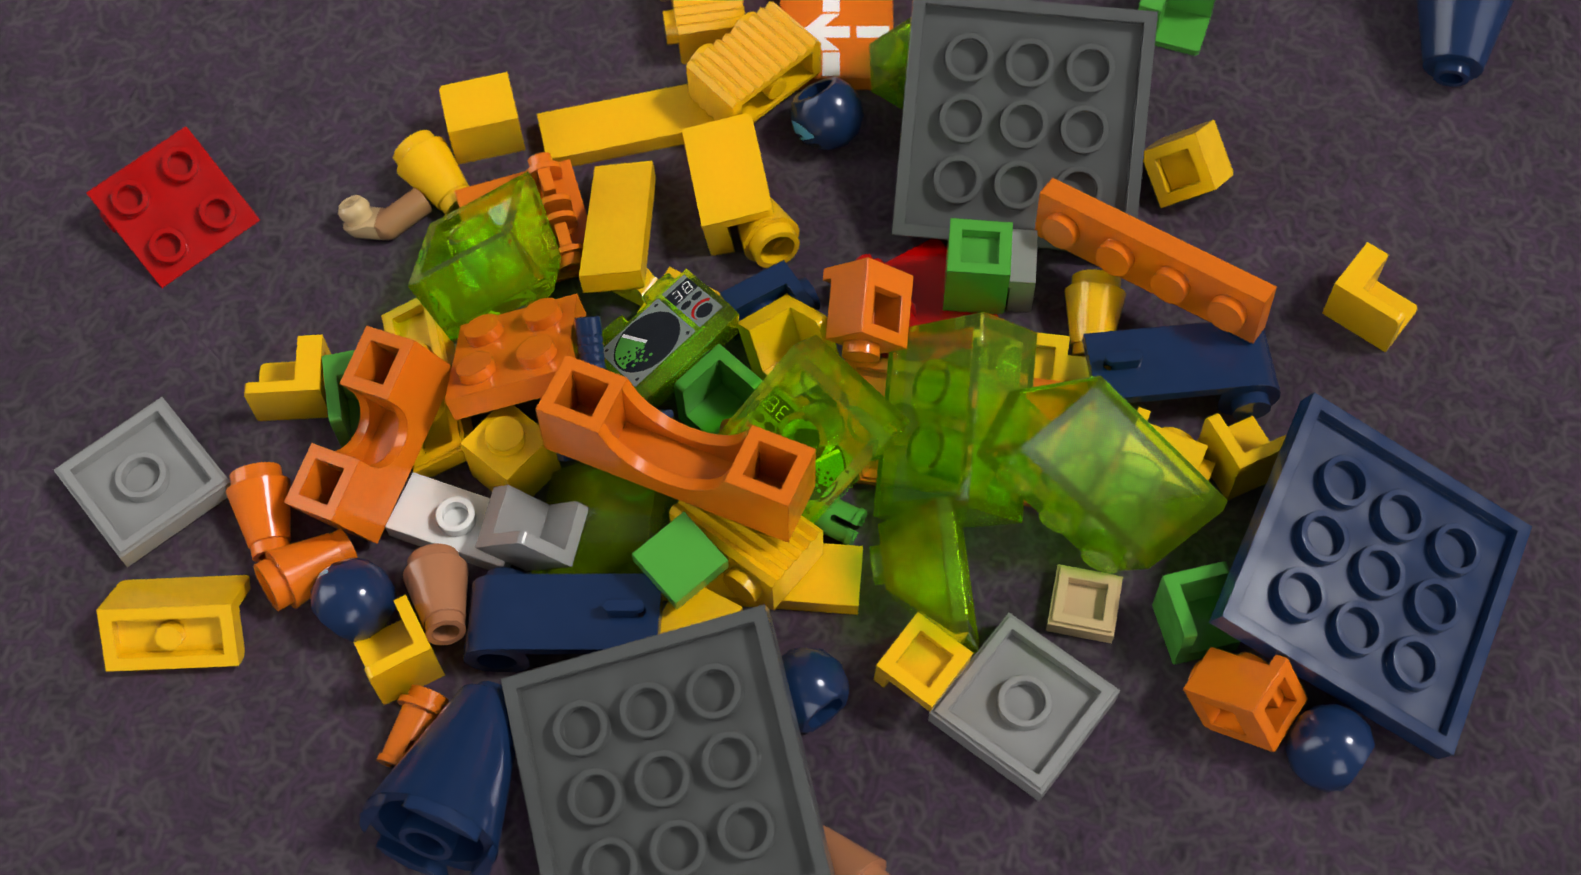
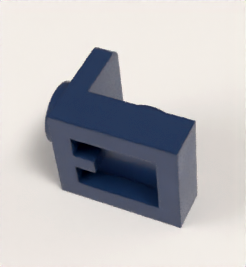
[720,260,821,341]

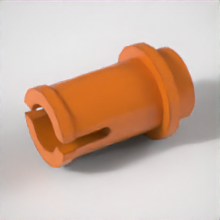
[376,684,449,767]

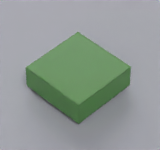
[632,512,729,610]

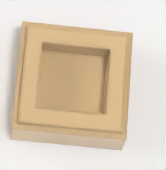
[1046,564,1123,644]

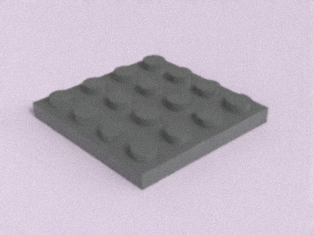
[891,0,1158,251]
[501,604,835,875]

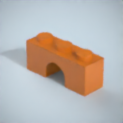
[284,325,452,544]

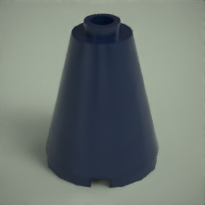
[1417,0,1514,87]
[359,681,516,875]

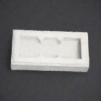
[385,472,511,570]

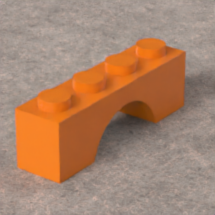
[536,355,816,543]

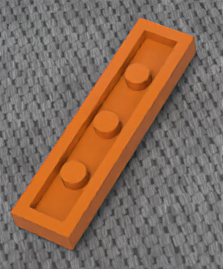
[1035,178,1277,344]

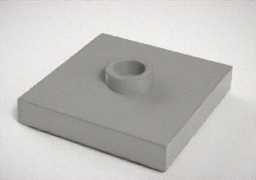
[54,397,231,568]
[928,613,1120,802]

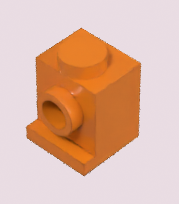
[823,257,913,363]
[1183,647,1308,752]

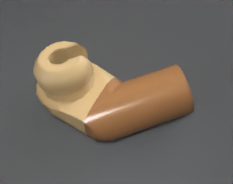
[338,188,432,240]

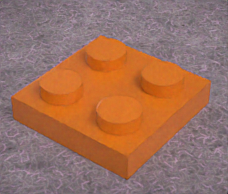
[445,294,586,420]

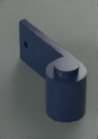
[1082,322,1281,421]
[463,567,663,672]

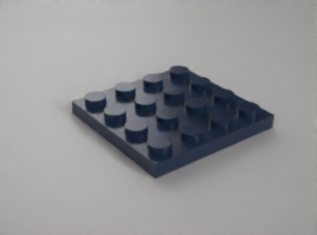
[1209,392,1532,760]

